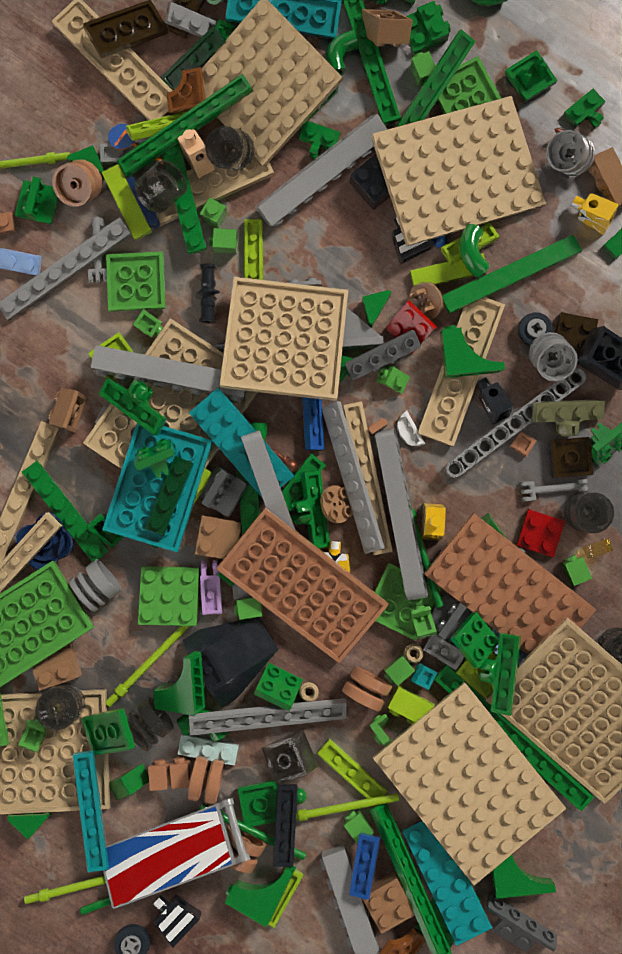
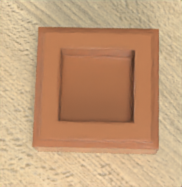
[368,418,388,436]
[509,431,537,457]

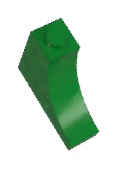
[440,325,505,378]
[153,651,205,716]
[491,854,556,899]
[225,866,296,927]

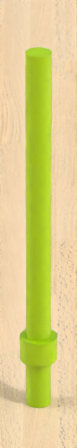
[0,152,70,169]
[106,626,190,707]
[296,793,400,822]
[24,876,106,904]

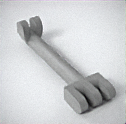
[88,217,107,283]
[520,479,588,502]

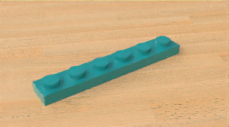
[72,750,109,872]

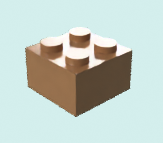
[363,871,415,934]

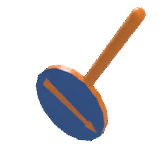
[108,124,162,163]

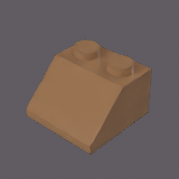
[362,9,413,47]
[49,387,88,433]
[195,516,242,559]
[33,642,82,691]

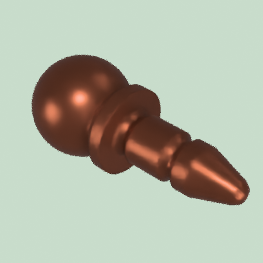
[270,447,298,474]

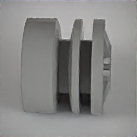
[546,130,595,176]
[529,332,578,381]
[69,559,122,612]

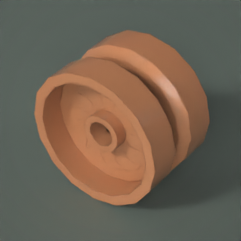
[52,160,103,207]
[342,666,392,711]
[188,756,224,805]
[226,825,266,873]

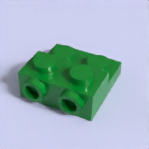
[406,1,451,55]

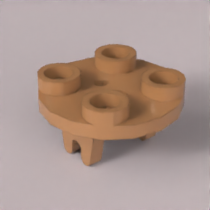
[408,282,444,320]
[320,485,353,524]

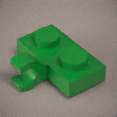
[563,88,606,128]
[299,121,341,159]

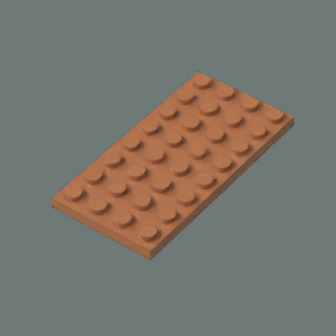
[216,507,389,663]
[424,512,596,655]

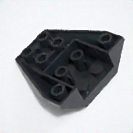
[183,617,279,707]

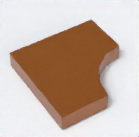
[167,67,205,114]
[379,928,426,954]

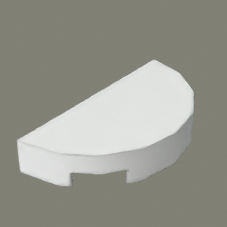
[397,411,425,446]

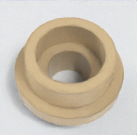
[404,644,423,663]
[299,682,319,702]

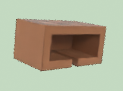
[148,757,191,791]

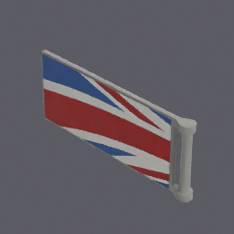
[103,798,250,909]

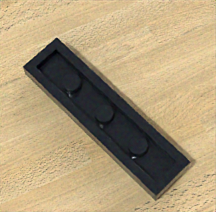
[273,784,298,867]

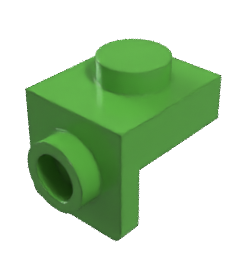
[133,309,163,338]
[376,365,410,394]
[411,606,437,639]
[370,714,391,746]
[18,719,48,753]

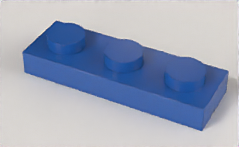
[302,397,324,451]
[349,833,380,900]

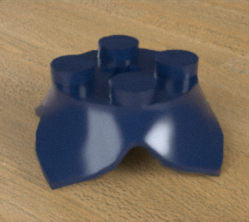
[14,512,73,571]

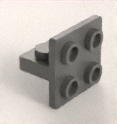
[199,466,248,517]
[431,593,473,646]

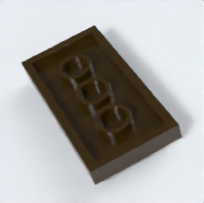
[83,0,168,58]

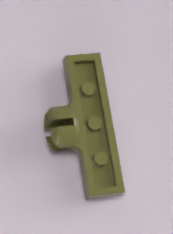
[532,400,605,437]

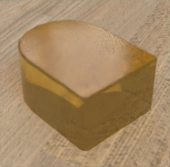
[583,538,614,559]

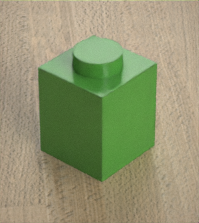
[410,51,435,87]
[200,197,228,228]
[210,228,238,254]
[561,555,592,586]
[234,597,263,620]
[384,654,415,686]
[343,809,374,845]

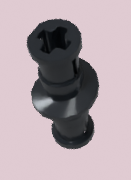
[196,263,220,324]

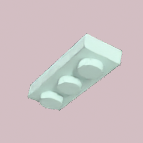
[178,733,239,766]

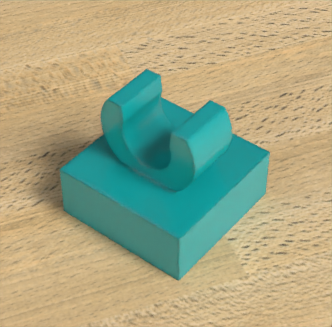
[411,663,438,690]

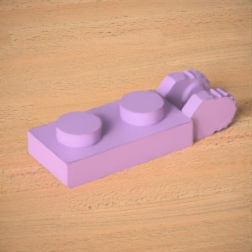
[200,559,222,615]

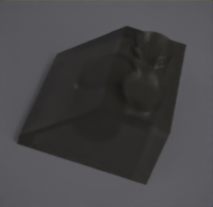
[261,729,318,784]

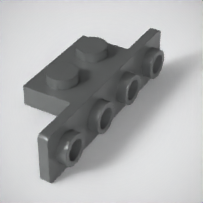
[345,330,421,380]
[486,893,557,952]

